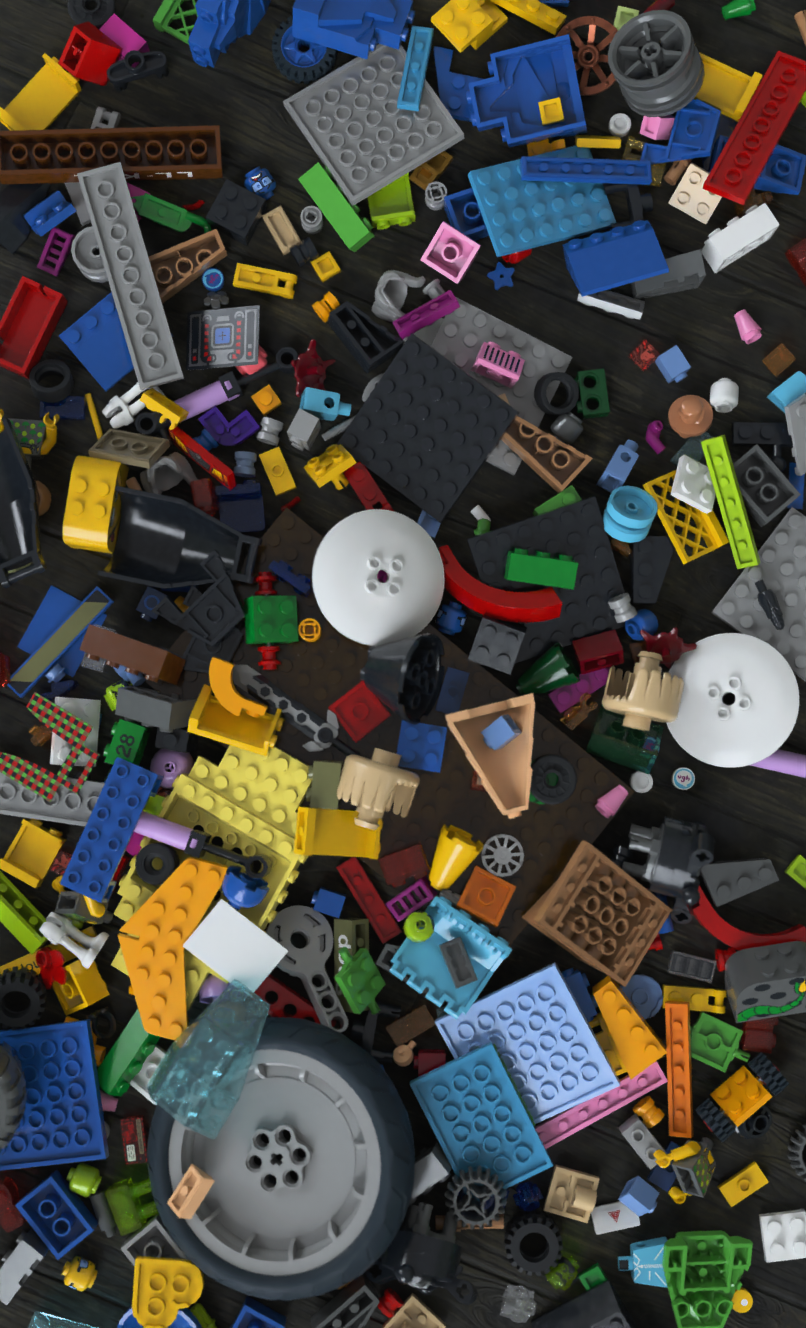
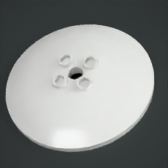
[312,509,445,646]
[666,633,800,768]

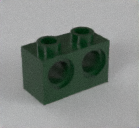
[574,368,610,420]

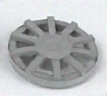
[481,834,524,877]

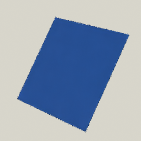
[17,585,107,677]

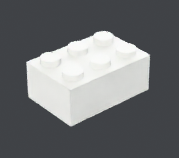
[701,203,780,273]

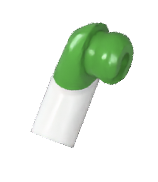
[470,505,491,536]

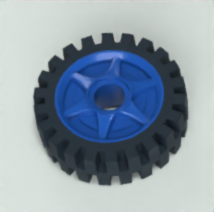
[272,17,337,84]

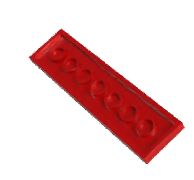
[703,51,806,205]

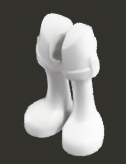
[102,382,166,429]
[39,912,109,969]

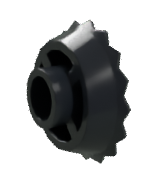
[733,1103,772,1139]

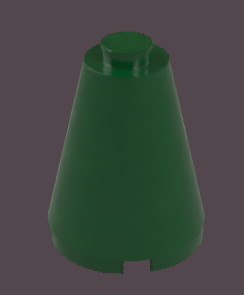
[516,642,580,695]

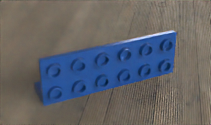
[60,757,164,903]

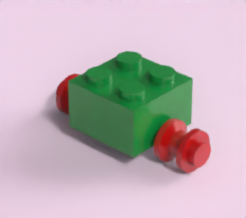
[244,572,298,670]

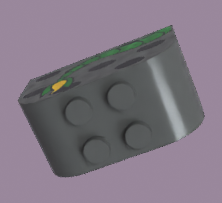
[725,941,806,1023]

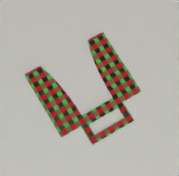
[0,692,100,802]

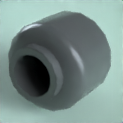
[551,412,584,444]

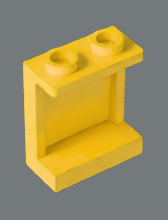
[0,818,67,888]

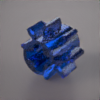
[513,1182,543,1212]

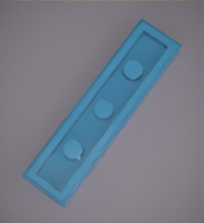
[397,26,434,111]

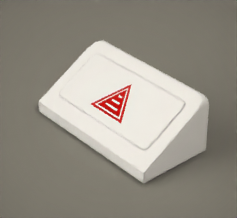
[591,1201,641,1235]

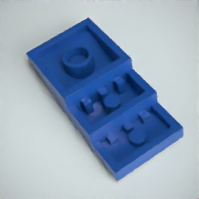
[710,135,806,195]

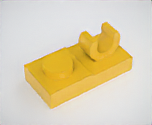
[140,388,189,430]

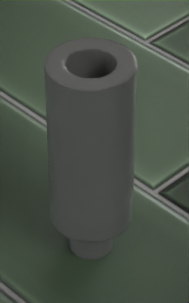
[89,1189,117,1238]

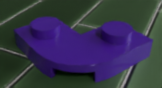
[198,406,261,446]

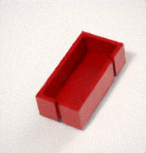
[0,276,68,379]

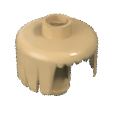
[602,651,684,731]
[337,748,420,830]

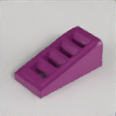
[37,227,76,277]
[386,876,437,922]

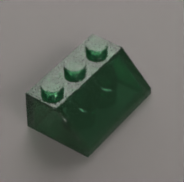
[585,705,664,774]

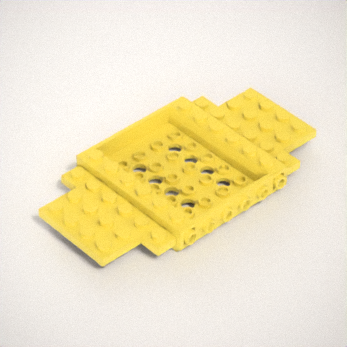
[111,745,312,1011]

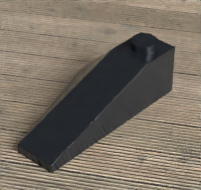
[0,183,52,255]

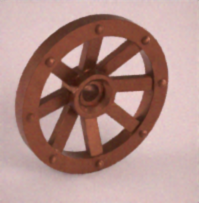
[556,16,618,96]

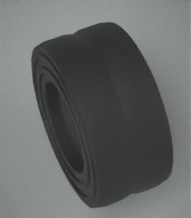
[135,843,180,885]

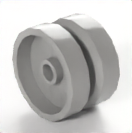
[71,226,108,283]

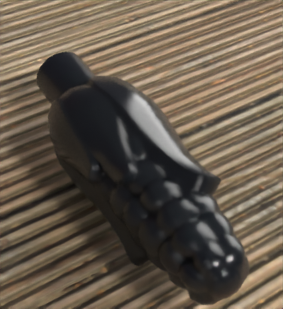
[755,579,785,630]

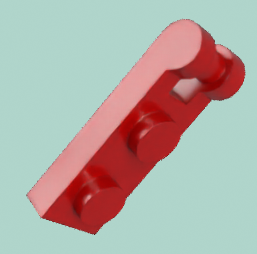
[343,462,394,511]

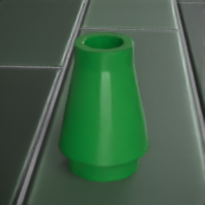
[721,0,756,20]

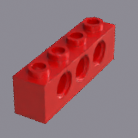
[248,974,337,1027]

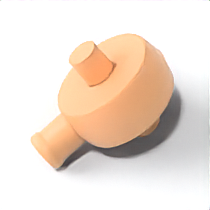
[393,1040,417,1067]

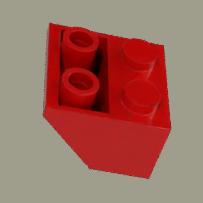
[58,21,123,86]

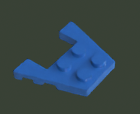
[433,46,483,122]
[640,99,721,165]

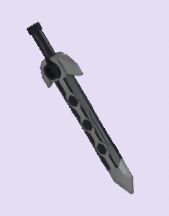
[232,665,360,756]

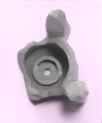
[372,270,426,322]
[140,452,202,495]

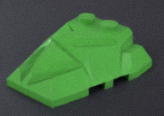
[662,1230,753,1328]

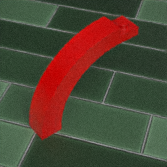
[439,545,562,623]
[692,885,806,951]

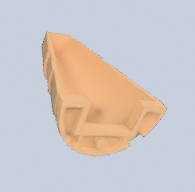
[445,693,535,818]

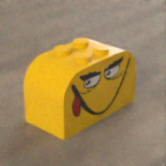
[63,455,129,554]

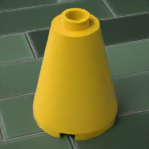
[428,824,484,891]

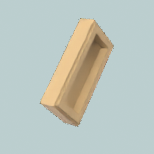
[262,205,302,255]

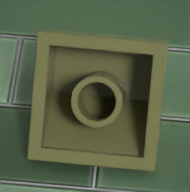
[306,760,344,810]

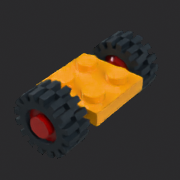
[695,1052,789,1142]

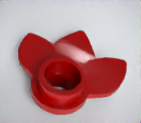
[36,947,67,990]

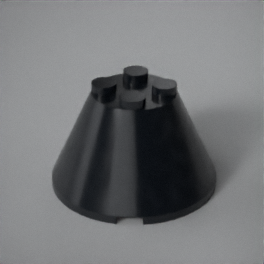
[360,633,445,724]

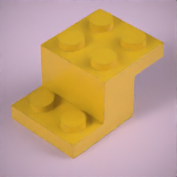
[431,0,508,53]

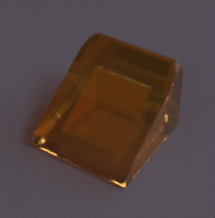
[762,343,796,377]

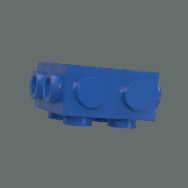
[561,968,598,1022]

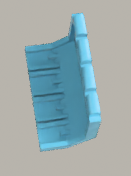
[389,896,512,1020]

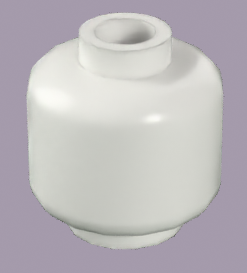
[710,378,739,413]

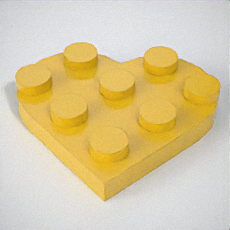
[132,1256,204,1328]

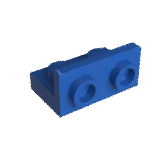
[23,191,76,236]

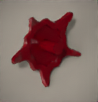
[291,339,335,397]
[636,627,697,669]

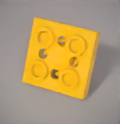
[303,444,356,490]

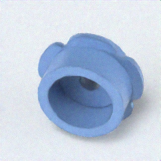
[45,663,65,683]

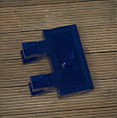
[268,560,312,596]

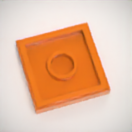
[455,866,516,928]

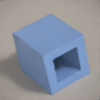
[655,345,691,383]
[481,714,522,751]
[618,1176,659,1217]

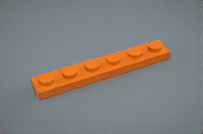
[665,1001,693,1138]

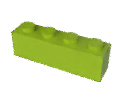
[0,871,48,954]

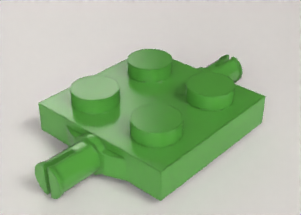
[334,947,386,1014]
[690,1011,750,1072]

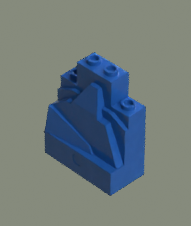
[188,0,271,68]
[292,0,415,60]
[466,34,587,147]

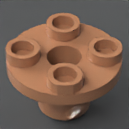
[668,395,713,438]

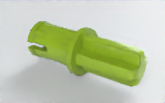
[190,1303,218,1328]

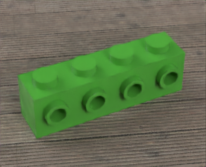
[298,162,375,252]

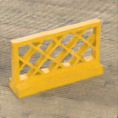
[643,470,729,565]

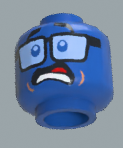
[244,166,276,200]
[435,601,467,636]

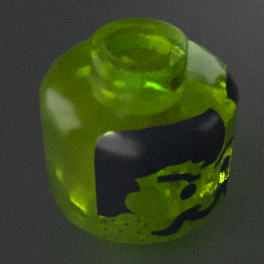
[545,1255,580,1291]

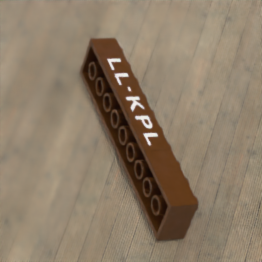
[0,125,223,184]

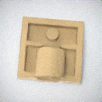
[668,162,722,225]
[543,1164,600,1223]
[382,1293,446,1328]

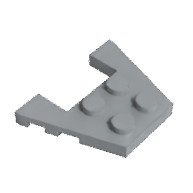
[784,393,806,476]

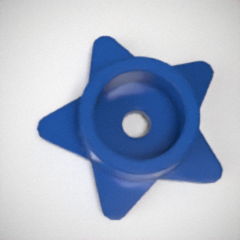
[487,262,515,290]

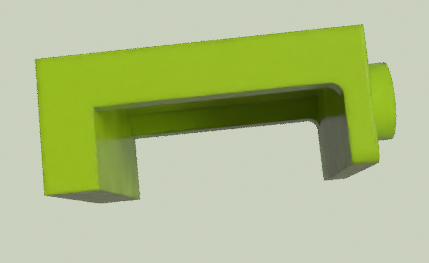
[367,172,415,230]

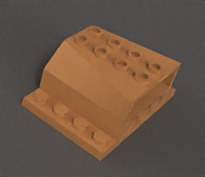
[522,840,672,987]

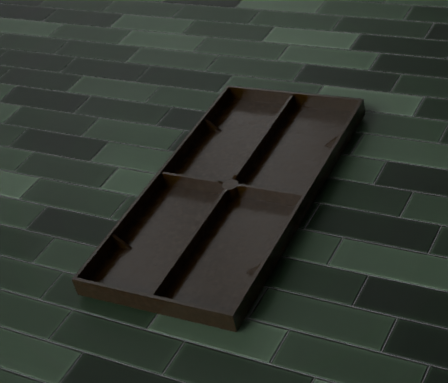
[145,507,634,947]

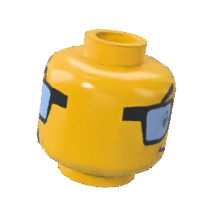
[61,1256,98,1292]

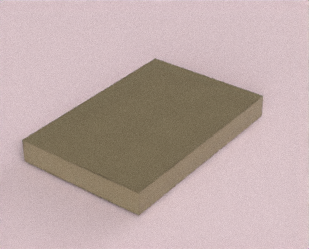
[88,429,170,469]

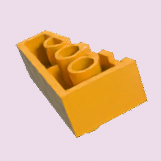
[592,976,667,1079]

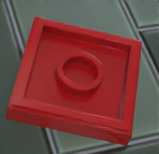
[328,680,391,743]

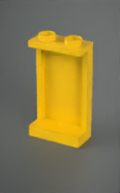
[693,52,763,121]
[187,684,284,756]

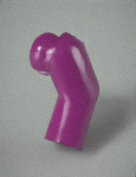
[645,420,666,455]

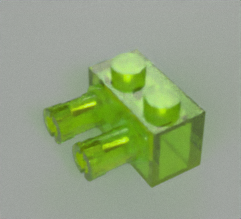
[105,1177,159,1236]

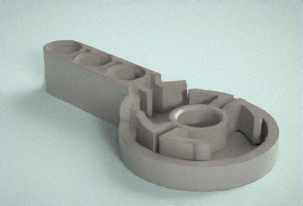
[266,905,348,1033]

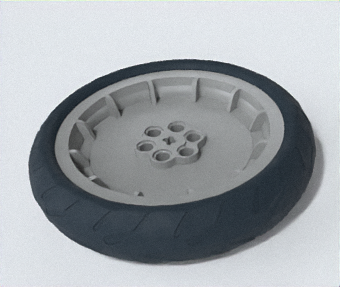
[147,1017,415,1301]

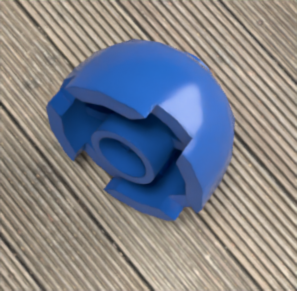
[222,866,269,909]

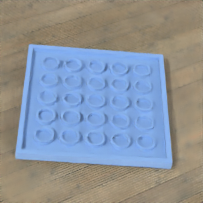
[435,963,620,1124]

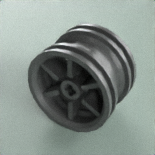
[608,10,705,117]

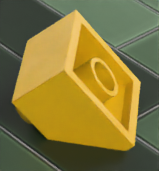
[52,959,109,1015]

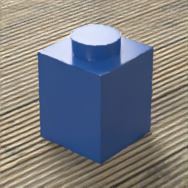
[311,887,346,918]

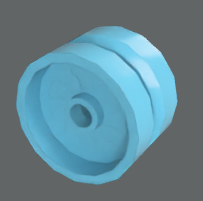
[602,486,658,543]

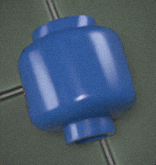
[625,609,658,641]

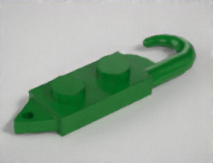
[131,193,211,234]

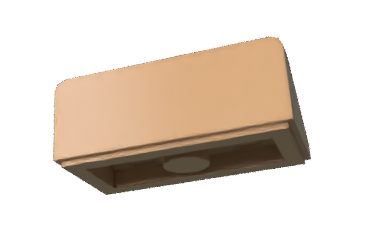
[167,1164,214,1219]

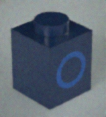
[136,586,171,623]

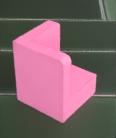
[639,115,675,140]

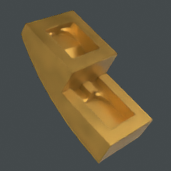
[409,151,453,190]

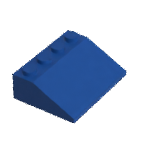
[562,220,669,297]
[59,292,173,392]

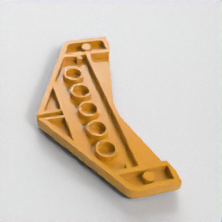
[117,857,229,1043]

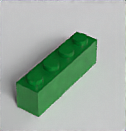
[97,1009,160,1097]

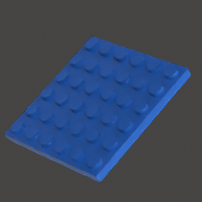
[0,1019,109,1171]

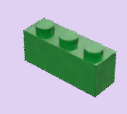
[504,548,578,590]

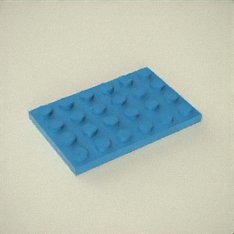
[468,146,616,257]
[410,1041,553,1202]

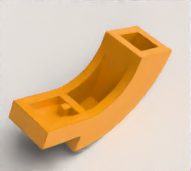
[209,656,268,718]

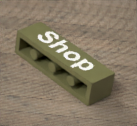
[334,917,370,1013]

